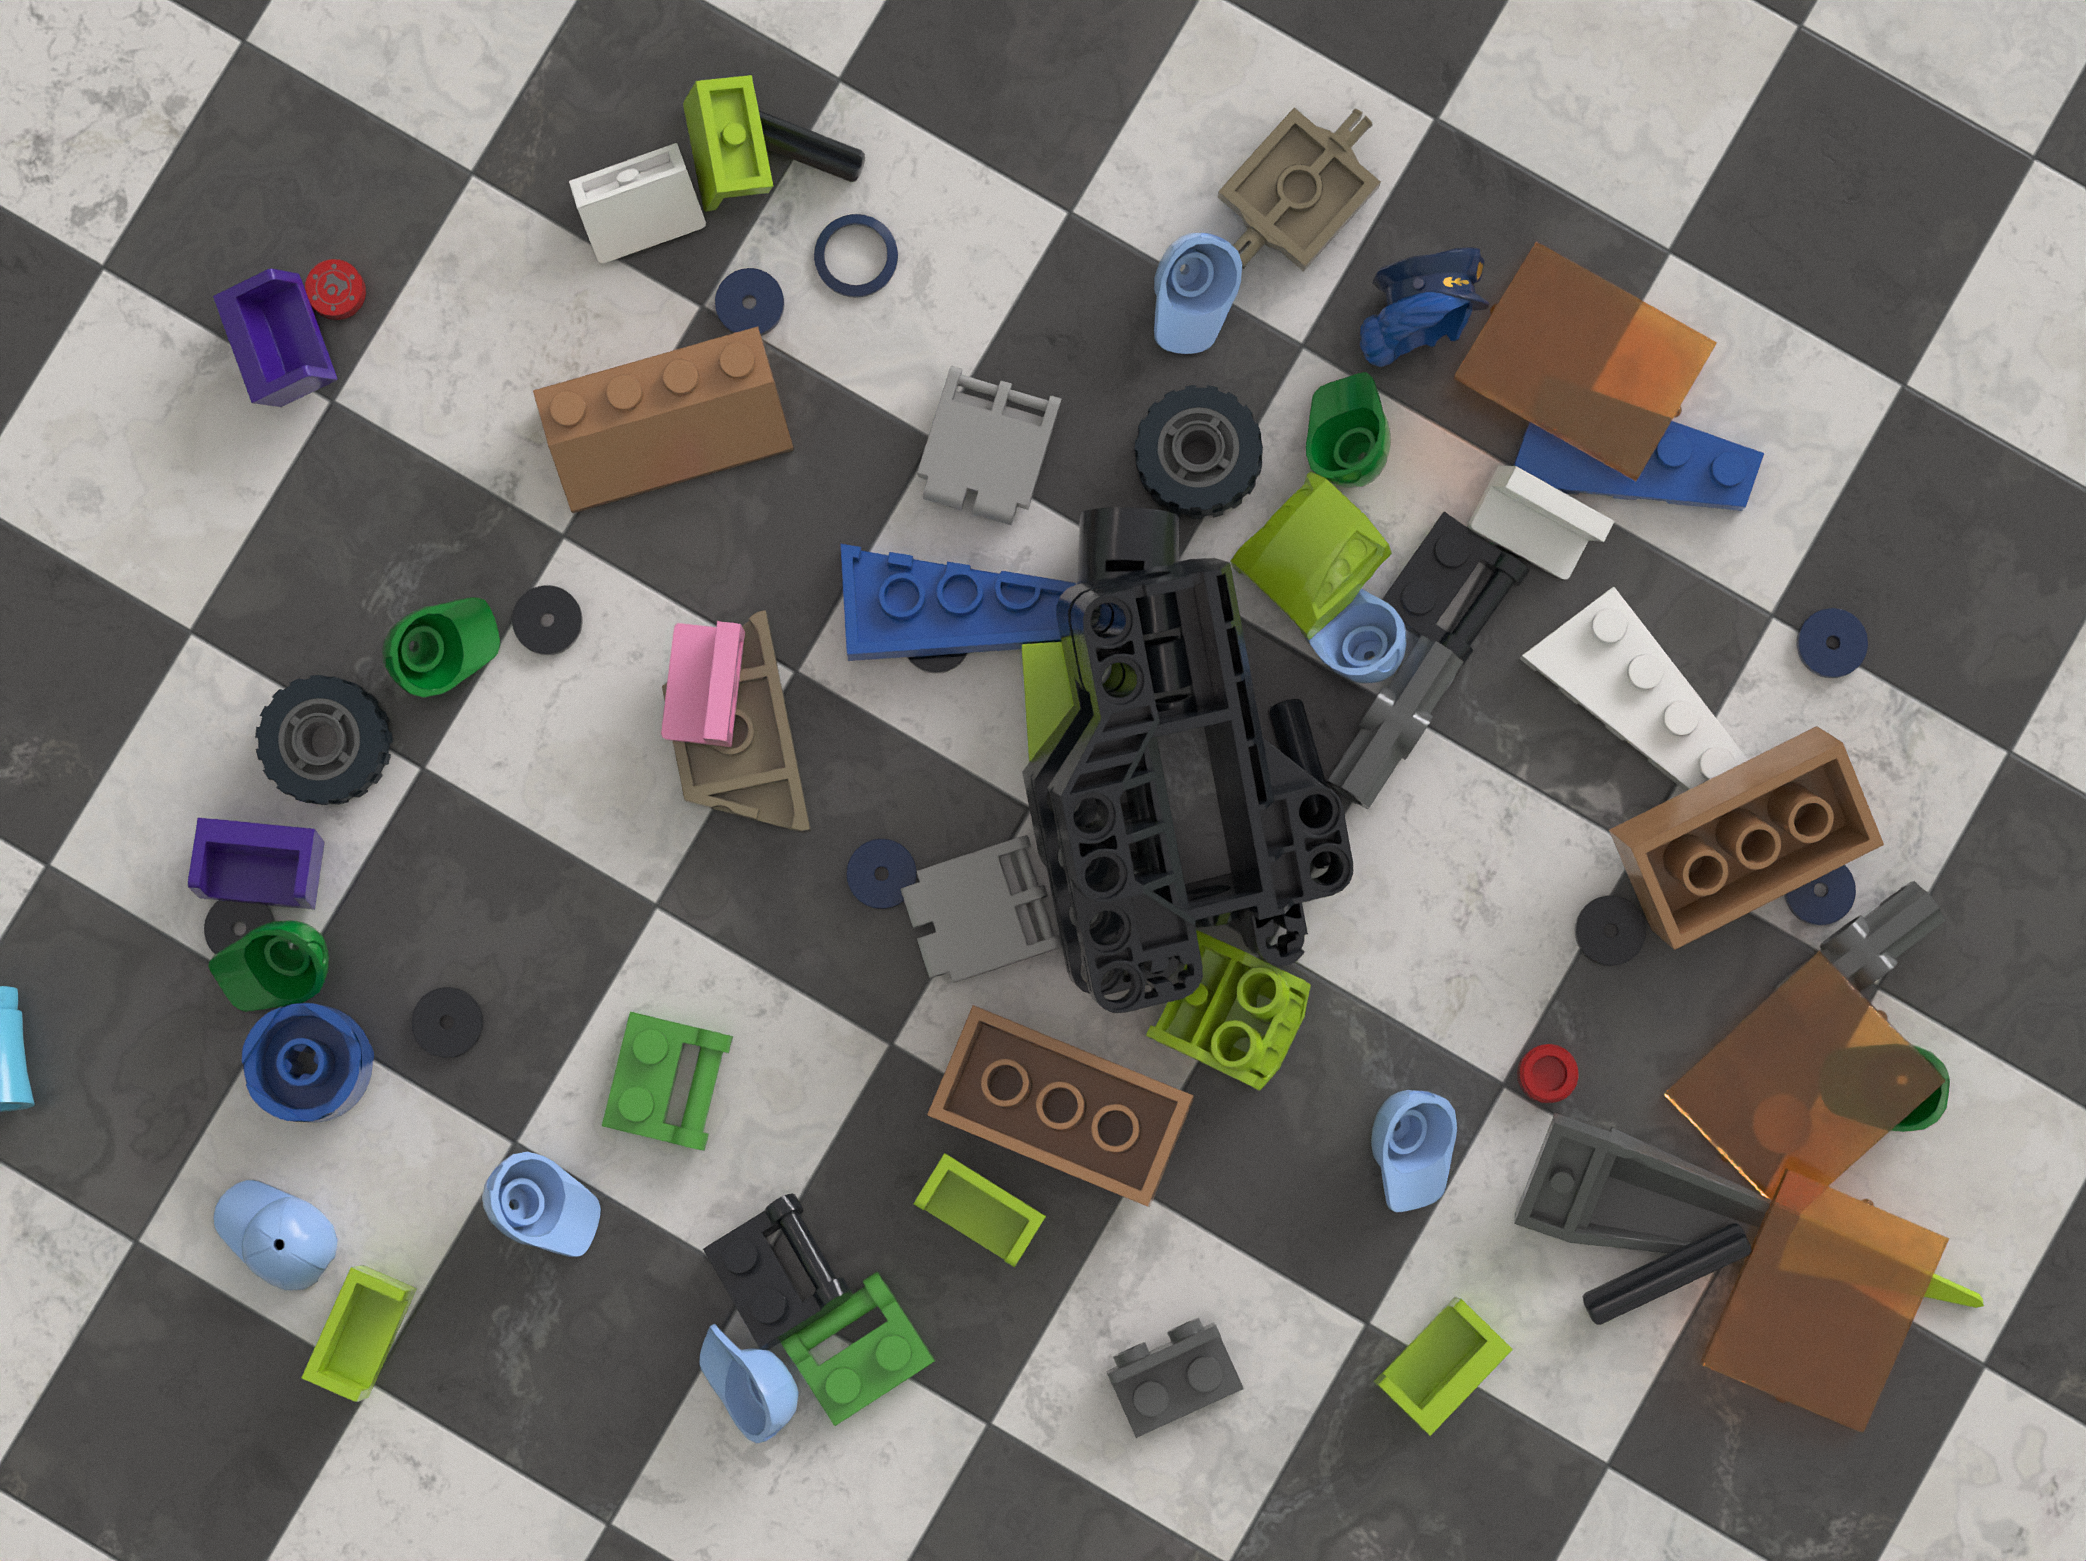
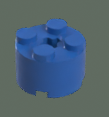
[242,1003,374,1123]

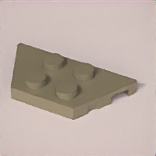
[662,610,811,833]

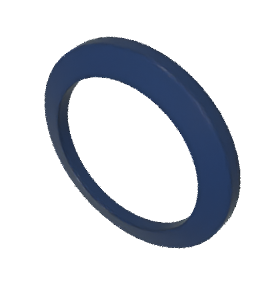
[814,214,898,298]

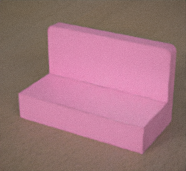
[661,621,745,747]

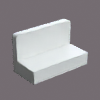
[569,143,706,264]
[1468,465,1615,580]

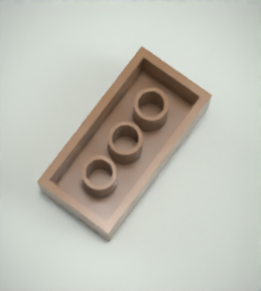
[1609,726,1884,950]
[927,1005,1194,1207]

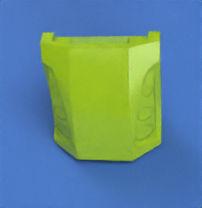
[1230,471,1392,640]
[1146,930,1311,1091]

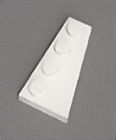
[1519,587,1748,791]

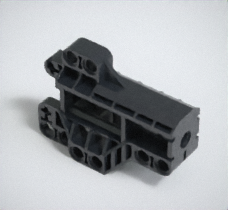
[1022,558,1353,1013]

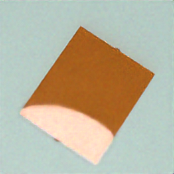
[1453,242,1717,481]
[1664,951,1946,1212]
[1700,1168,1949,1433]

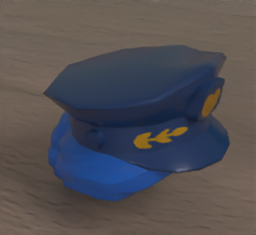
[1360,247,1489,367]

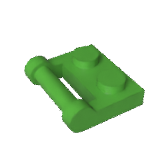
[602,1012,733,1151]
[781,1271,935,1426]

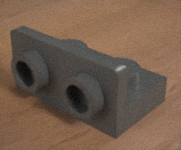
[1106,1318,1244,1438]

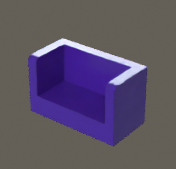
[213,268,338,407]
[188,817,325,910]

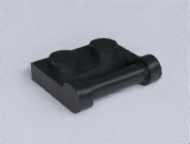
[1382,511,1529,666]
[703,1193,852,1350]

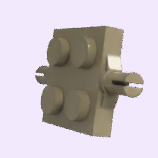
[1217,107,1381,272]

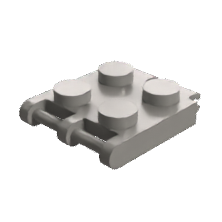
[917,366,1062,525]
[900,835,1062,983]

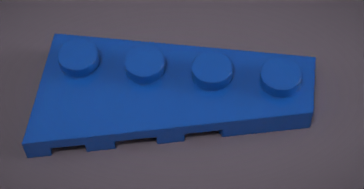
[1513,376,1764,511]
[840,544,1076,661]

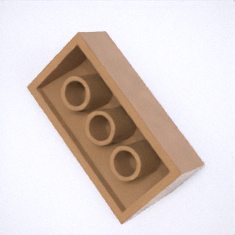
[533,327,794,513]

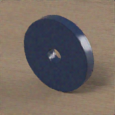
[715,268,784,336]
[1796,608,1868,678]
[847,839,917,909]
[1784,865,1856,925]

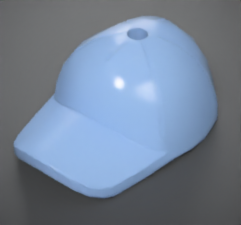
[1154,233,1242,354]
[1297,589,1406,683]
[1371,1090,1457,1212]
[482,1152,601,1257]
[214,1180,338,1290]
[700,1324,799,1443]

